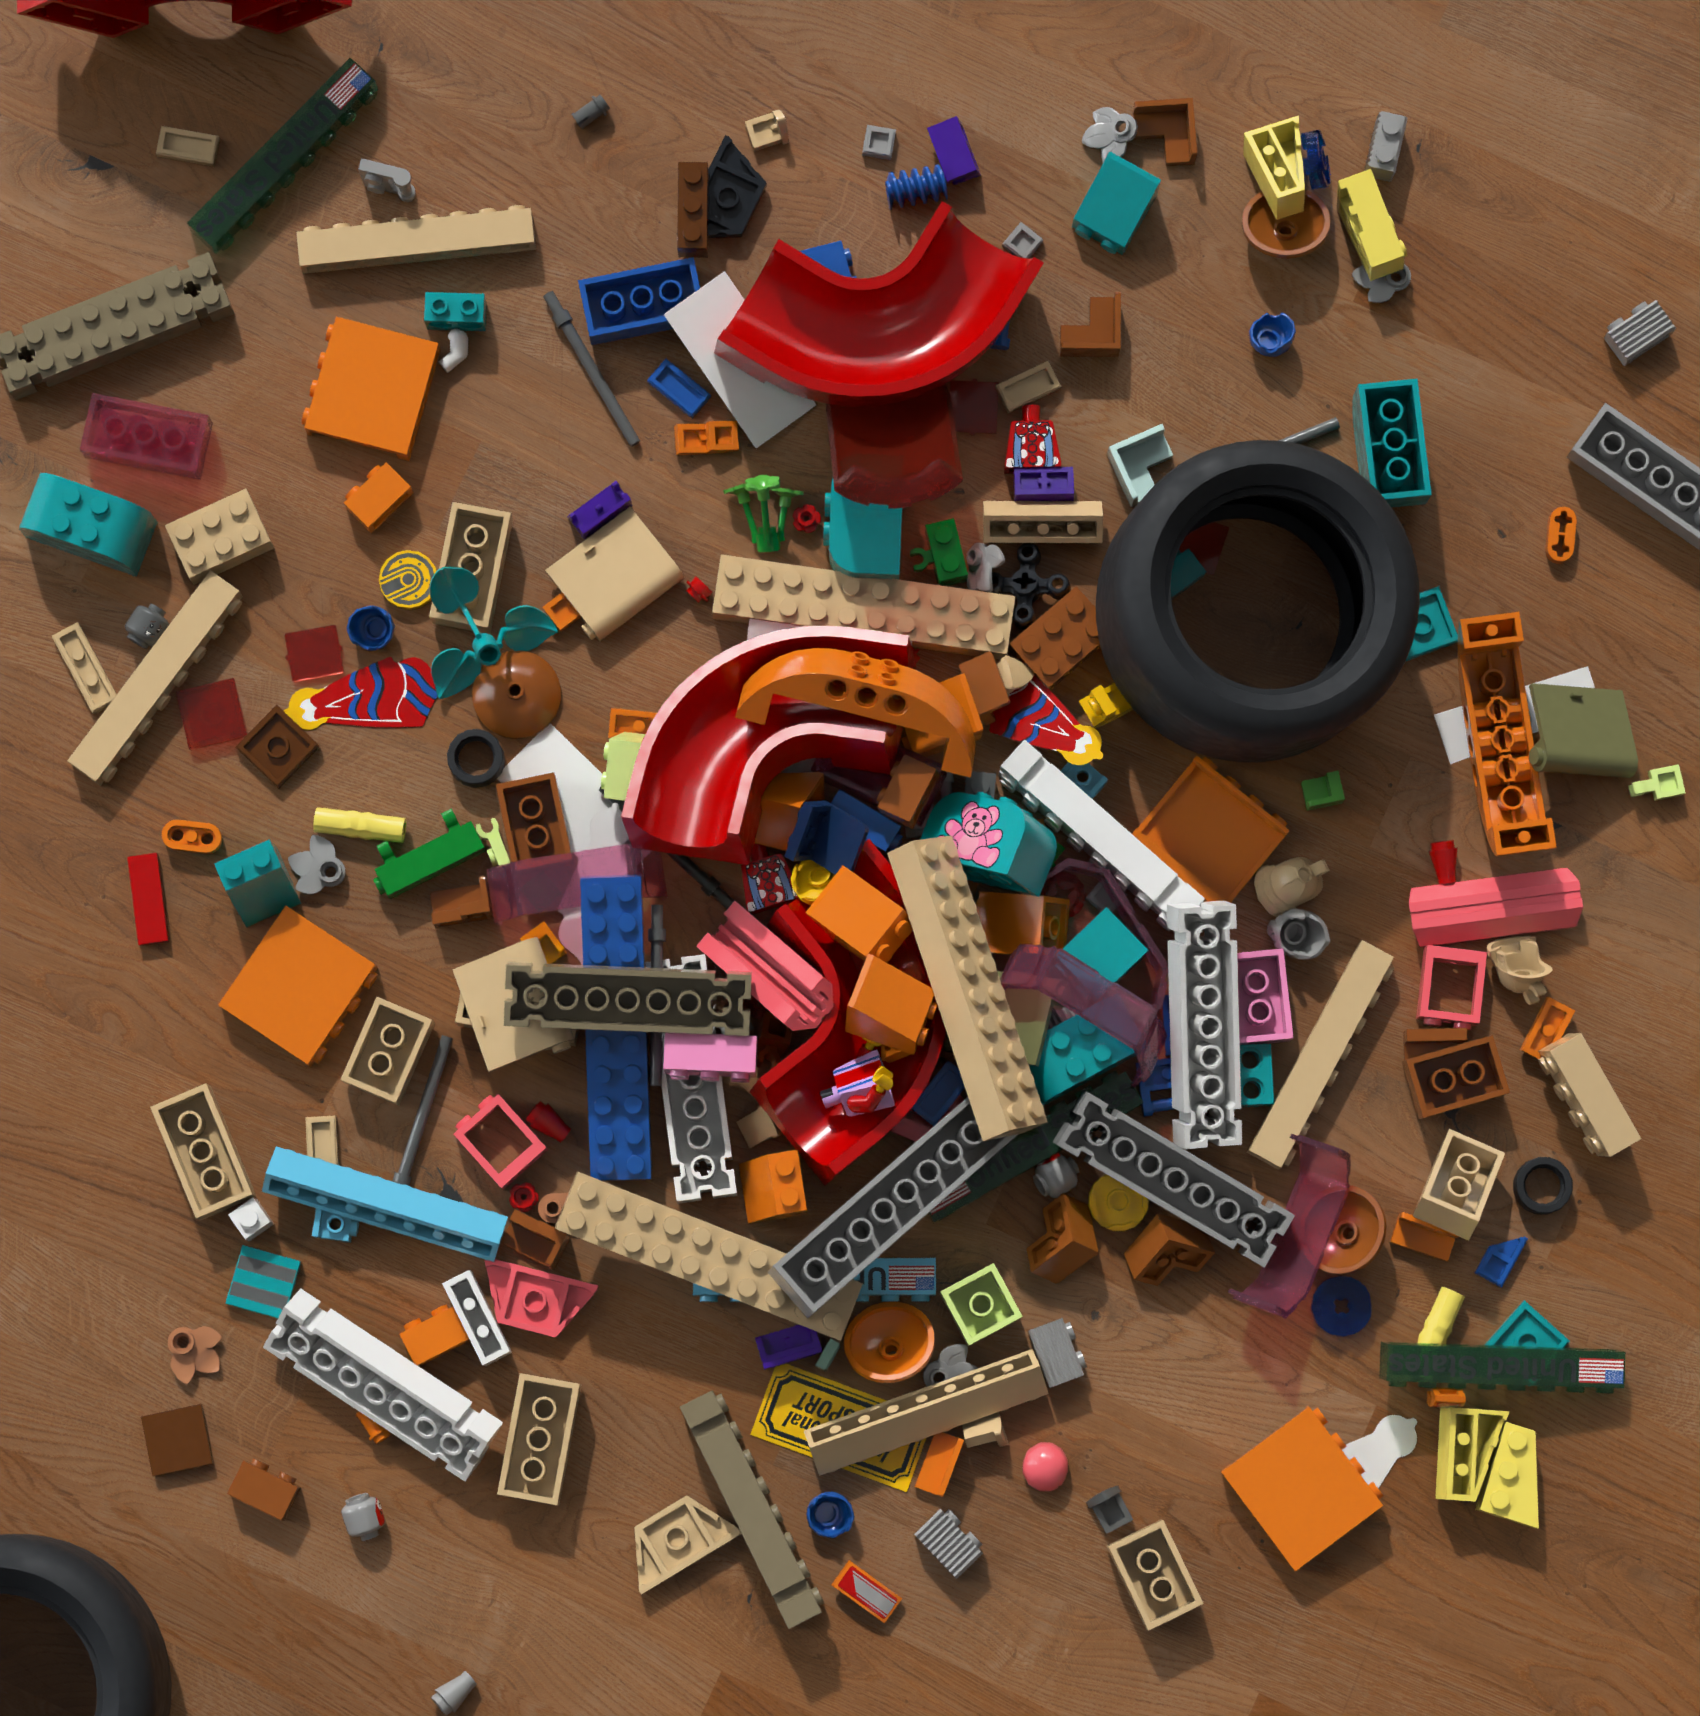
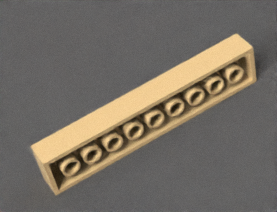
[712,555,1015,660]
[887,836,1047,1141]
[555,1172,863,1341]

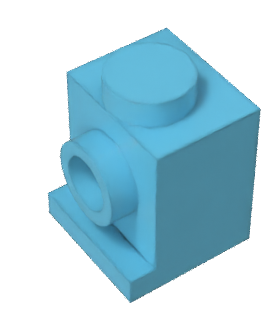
[1061,762,1108,799]
[312,1208,359,1243]

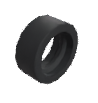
[447,729,505,788]
[1513,1157,1573,1215]

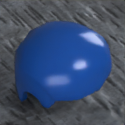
[1249,313,1296,357]
[347,605,395,651]
[806,1492,855,1538]

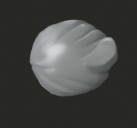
[1267,908,1330,959]

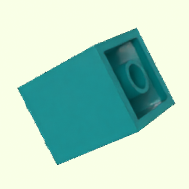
[1072,151,1161,255]
[214,839,302,927]
[1053,907,1148,1003]

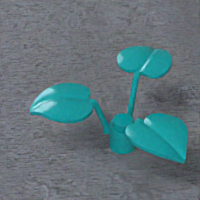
[430,567,558,699]

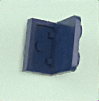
[785,800,869,874]

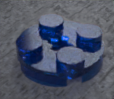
[1301,129,1331,190]
[1310,1276,1372,1337]

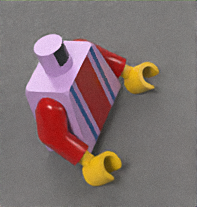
[820,1037,895,1117]

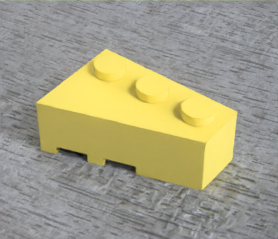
[1243,116,1305,220]
[1337,169,1407,281]
[1436,1407,1509,1502]
[1475,1422,1539,1529]

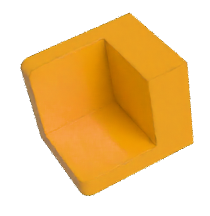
[520,921,567,964]

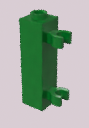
[373,808,486,899]

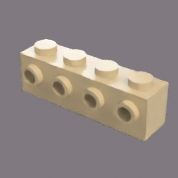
[983,501,1103,543]

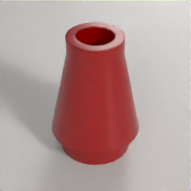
[1428,840,1458,884]
[525,1101,571,1143]

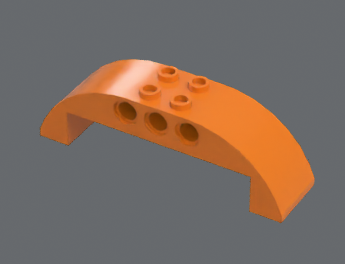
[1458,612,1557,856]
[735,648,976,777]

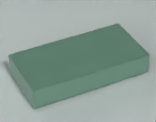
[815,1338,840,1372]

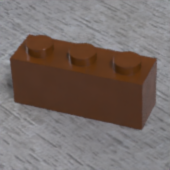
[677,162,709,258]

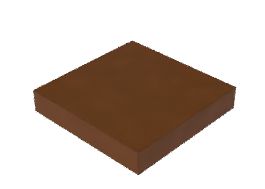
[235,705,320,789]
[141,1404,214,1477]

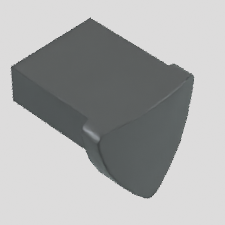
[1086,1486,1133,1534]

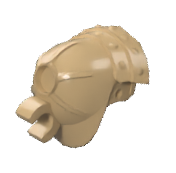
[1254,857,1330,917]
[1486,936,1553,1005]

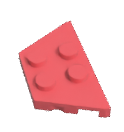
[484,1259,599,1338]

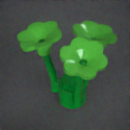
[723,475,804,552]

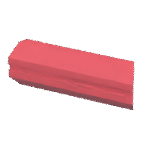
[1409,868,1583,948]
[696,901,834,1031]

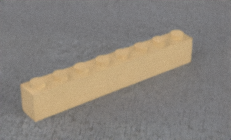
[296,205,536,274]
[67,570,243,786]
[1247,940,1395,1170]
[804,1349,1049,1476]

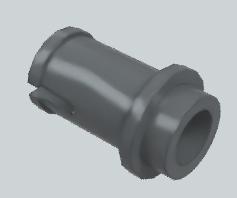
[571,95,610,130]

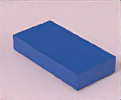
[647,358,711,419]
[911,1061,965,1127]

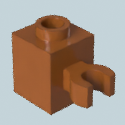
[753,1011,792,1069]

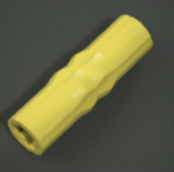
[313,807,407,843]
[1405,1287,1465,1380]

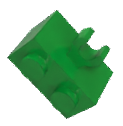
[909,518,968,586]

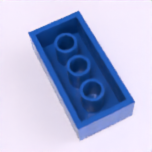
[578,257,700,345]

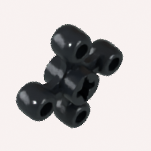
[984,543,1071,630]

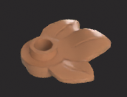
[168,1326,222,1384]

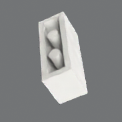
[442,1270,512,1366]

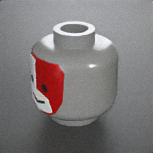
[1033,1154,1079,1198]
[341,1493,385,1541]

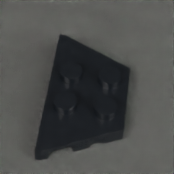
[708,135,767,238]

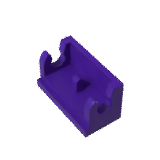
[927,116,981,185]
[1013,467,1074,501]
[567,481,632,540]
[755,1325,823,1370]

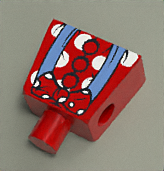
[1004,405,1061,474]
[741,843,799,915]

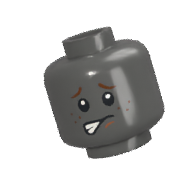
[125,603,169,649]

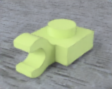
[1628,764,1686,801]
[476,818,513,872]

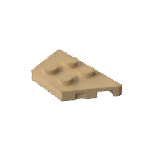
[634,1495,742,1594]

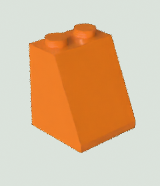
[900,673,984,760]
[754,772,825,851]
[805,866,913,963]
[976,891,1070,958]
[845,954,938,1055]
[739,1150,807,1224]

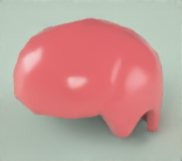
[1023,1442,1069,1491]

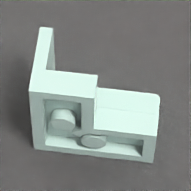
[1107,424,1173,507]

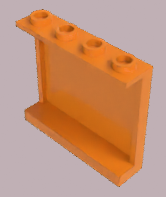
[301,316,441,461]
[1132,755,1290,903]
[218,906,378,1067]
[1221,1406,1384,1571]

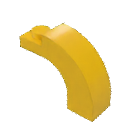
[1079,683,1133,728]

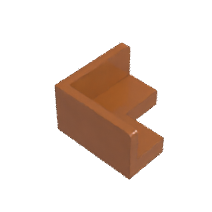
[1132,98,1197,166]
[1060,292,1121,357]
[430,876,494,928]
[1026,1193,1099,1284]
[501,1209,570,1270]
[1124,1213,1215,1286]

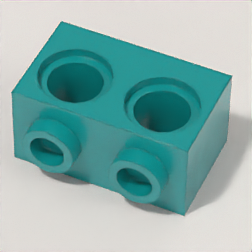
[424,292,487,331]
[1240,1044,1274,1107]

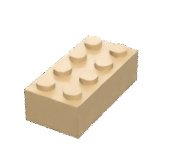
[429,502,513,634]
[1538,1033,1641,1157]
[150,1083,257,1220]
[497,1373,582,1505]

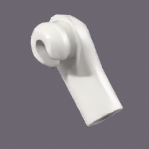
[438,328,469,373]

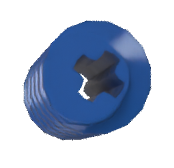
[885,164,948,210]

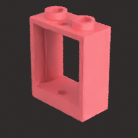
[1416,945,1487,1030]
[453,1094,548,1190]

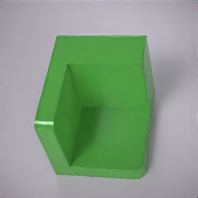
[1301,771,1345,811]

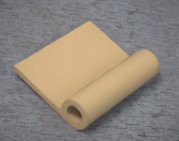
[545,507,685,642]
[453,937,574,1071]

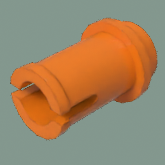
[355,1411,391,1445]

